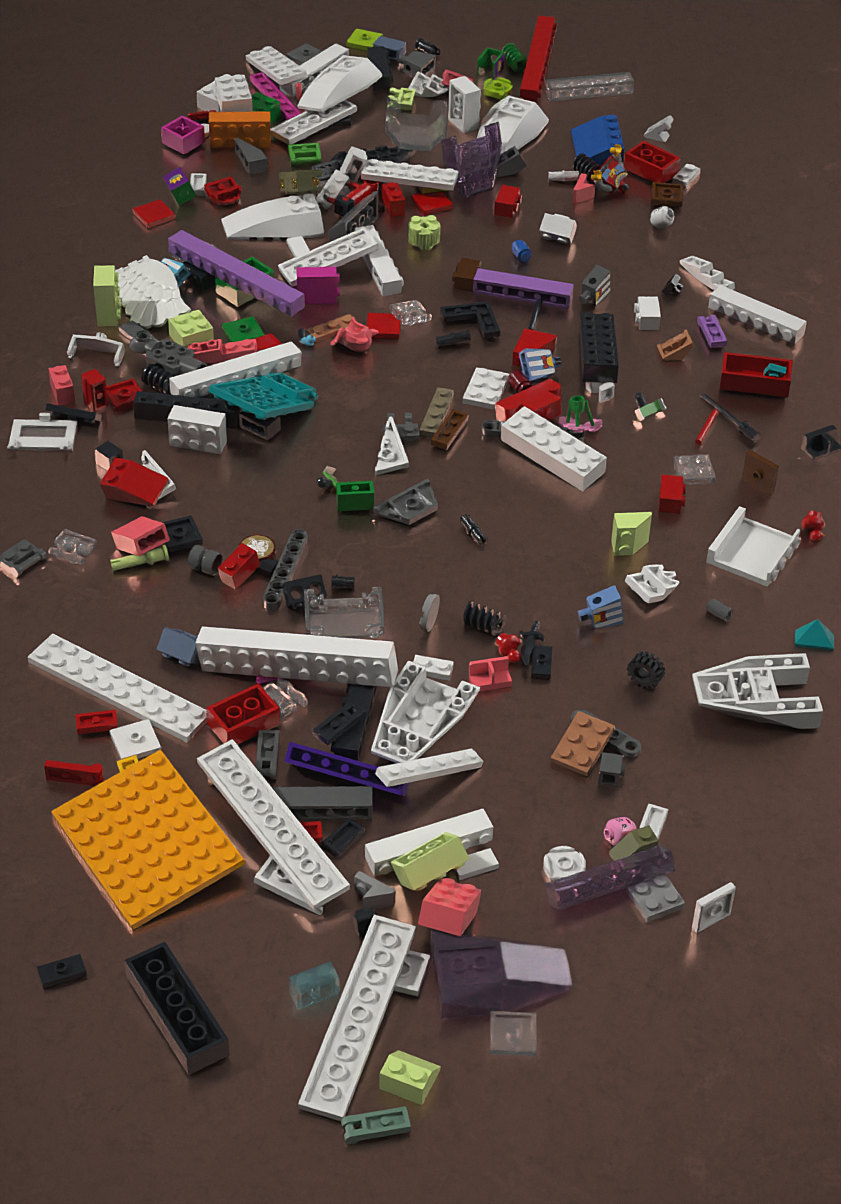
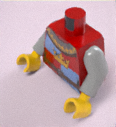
[590,144,630,194]

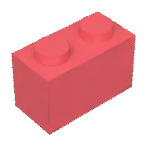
[48,365,75,405]

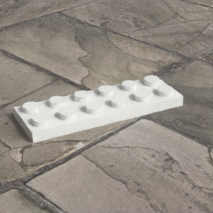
[245,46,307,85]
[271,100,357,145]
[361,159,458,191]
[278,227,379,287]

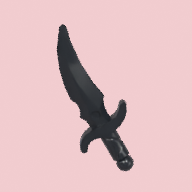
[519,621,545,665]

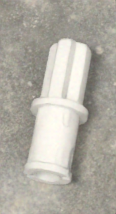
[549,170,579,182]

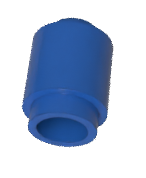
[512,240,532,262]

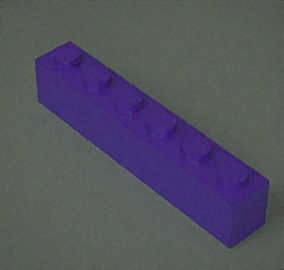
[284,742,410,796]

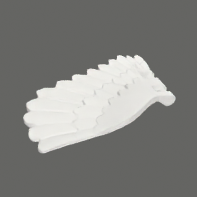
[115,255,191,329]

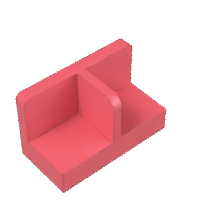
[469,656,512,691]

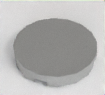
[419,593,440,632]

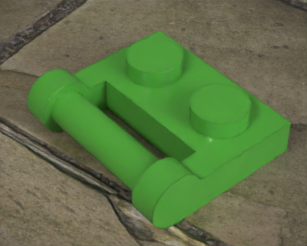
[288,143,322,166]

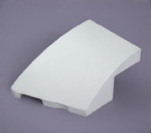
[408,71,449,97]

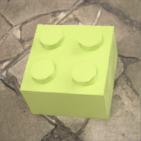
[168,310,214,348]

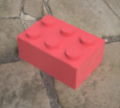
[418,878,482,936]

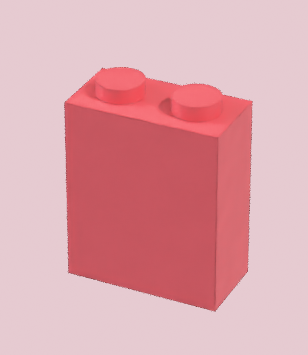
[111,516,170,556]

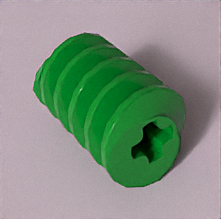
[502,43,527,73]

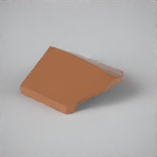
[657,330,694,361]

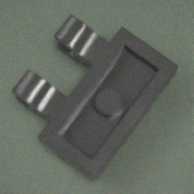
[383,412,419,441]

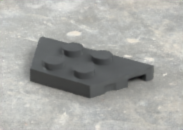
[373,478,438,525]

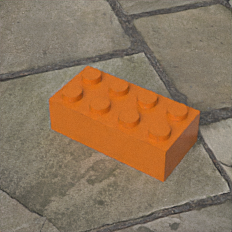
[209,112,271,148]

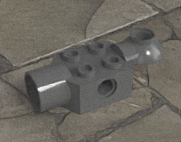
[129,330,208,376]

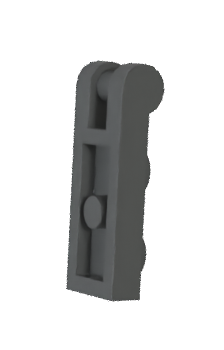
[255,730,280,779]

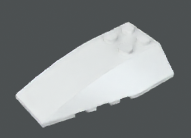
[221,194,324,240]

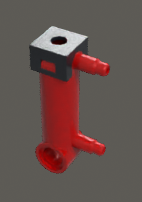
[327,180,379,217]

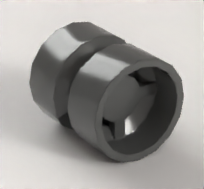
[188,545,223,576]

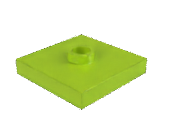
[346,28,383,51]

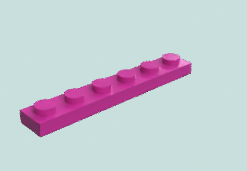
[250,72,301,120]

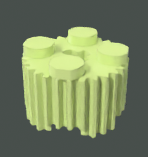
[408,215,441,251]

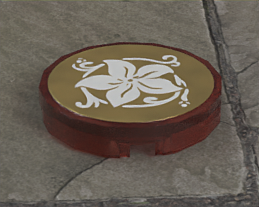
[239,535,276,561]

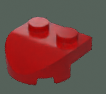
[204,176,241,206]

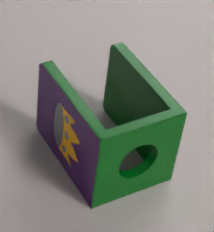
[477,47,505,80]
[163,167,197,206]

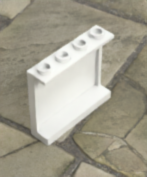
[706,506,801,587]

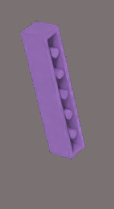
[473,268,574,309]

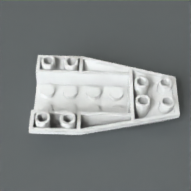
[297,55,382,113]
[472,96,549,160]
[371,661,480,763]

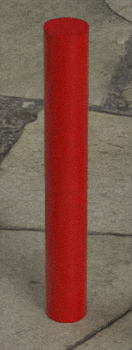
[695,409,719,445]

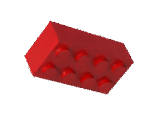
[720,352,793,397]

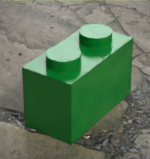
[336,481,374,511]

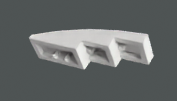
[680,256,735,290]

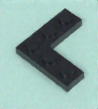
[440,301,500,338]

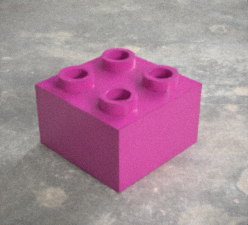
[161,115,205,154]

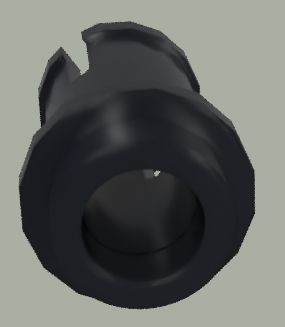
[331,574,355,589]

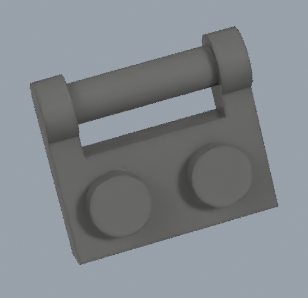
[0,539,47,577]

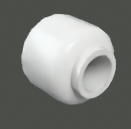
[650,206,675,229]

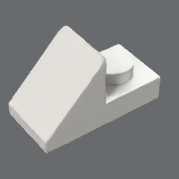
[644,115,674,142]

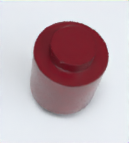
[508,370,532,393]

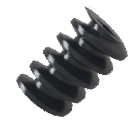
[572,153,601,184]
[141,363,176,395]
[463,601,506,636]

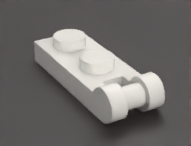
[316,169,349,210]

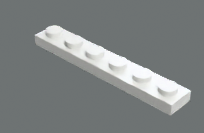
[375,748,484,787]

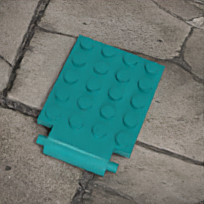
[208,372,318,420]

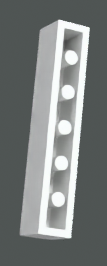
[279,44,349,97]
[355,225,404,296]
[708,285,807,344]
[365,809,493,877]

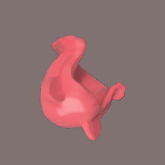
[330,317,379,352]

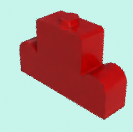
[495,379,562,421]

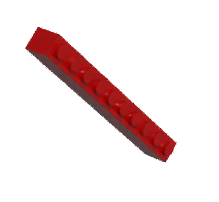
[520,16,557,103]

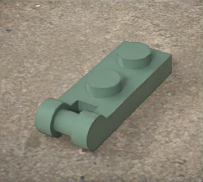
[341,1106,411,1144]

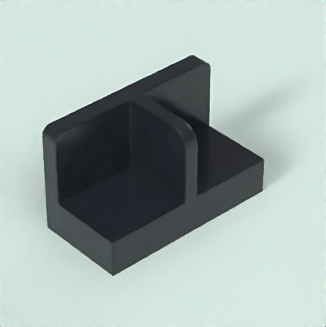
[801,425,841,460]

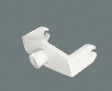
[67,332,125,367]

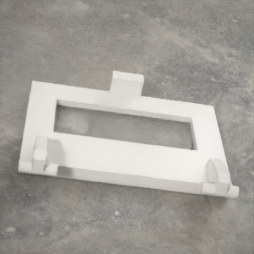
[7,413,77,451]

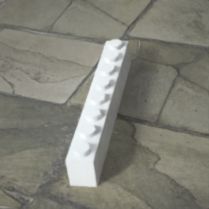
[169,341,302,397]

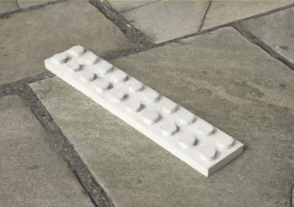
[28,633,207,742]
[197,739,350,910]
[298,915,416,1121]

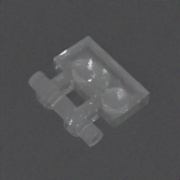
[389,300,432,326]
[48,529,97,565]
[262,678,308,719]

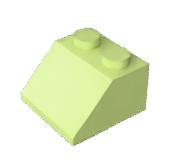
[611,512,652,556]
[379,1050,441,1105]

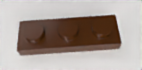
[431,409,469,450]

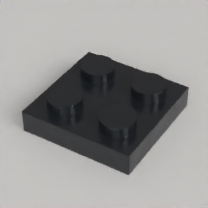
[162,515,203,553]

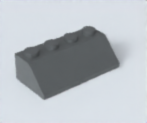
[328,191,378,242]

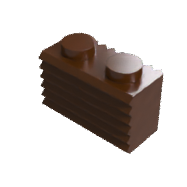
[452,258,481,291]

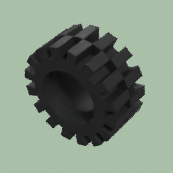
[627,651,665,689]

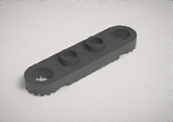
[571,710,641,759]

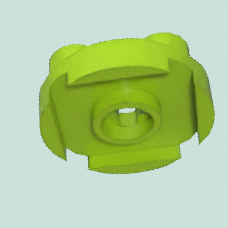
[483,77,513,100]

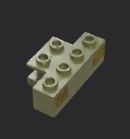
[279,170,324,195]

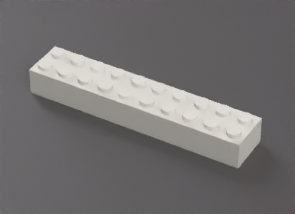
[195,626,398,687]

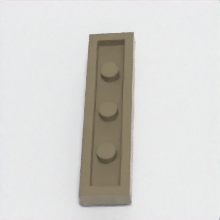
[420,387,454,437]

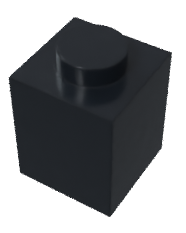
[94,441,123,471]

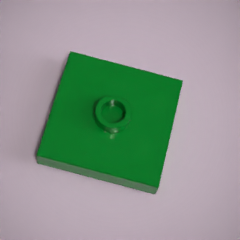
[222,316,265,342]

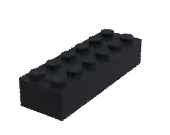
[579,312,619,383]
[124,942,230,1075]

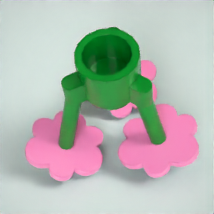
[558,396,603,433]

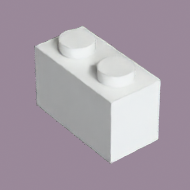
[339,146,367,184]
[539,213,577,244]
[634,297,661,330]

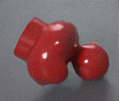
[801,511,825,542]
[495,633,521,663]

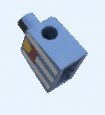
[519,348,561,383]
[577,585,624,628]

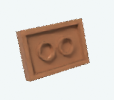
[551,711,615,777]

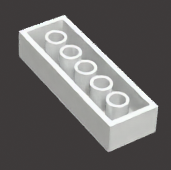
[501,406,607,492]

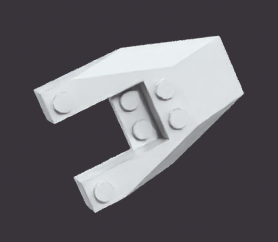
[692,653,823,729]

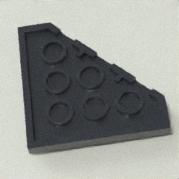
[331,144,415,173]

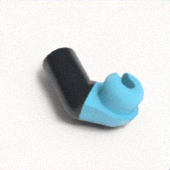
[298,328,316,346]

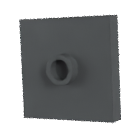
[286,43,322,65]

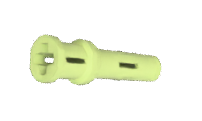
[110,544,169,572]

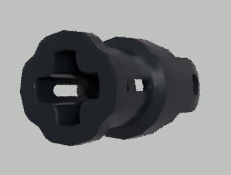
[415,38,441,55]

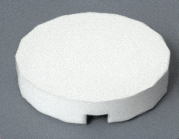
[543,846,586,884]

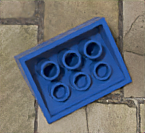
[571,115,625,165]

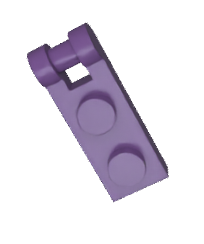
[697,315,727,348]

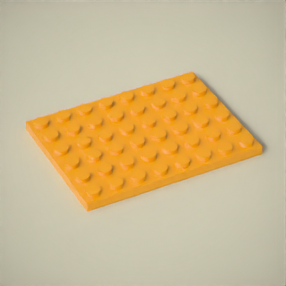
[51,750,245,930]

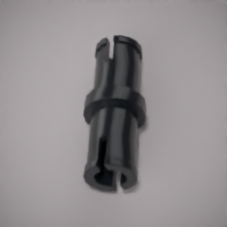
[436,330,471,348]
[459,514,488,546]

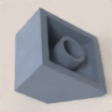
[157,627,200,666]

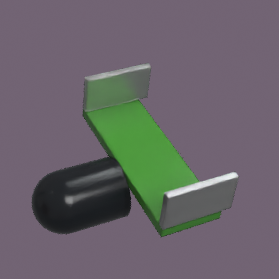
[634,393,666,421]
[316,466,339,490]

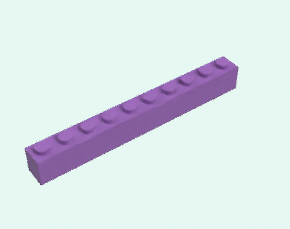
[168,230,305,316]

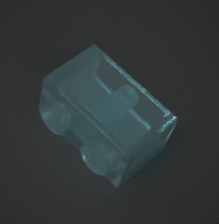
[289,961,340,1010]

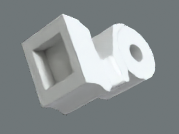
[586,382,615,403]

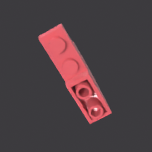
[188,339,257,364]

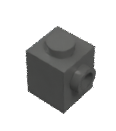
[598,752,626,787]

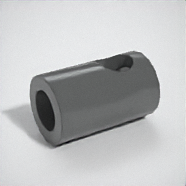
[706,598,733,622]

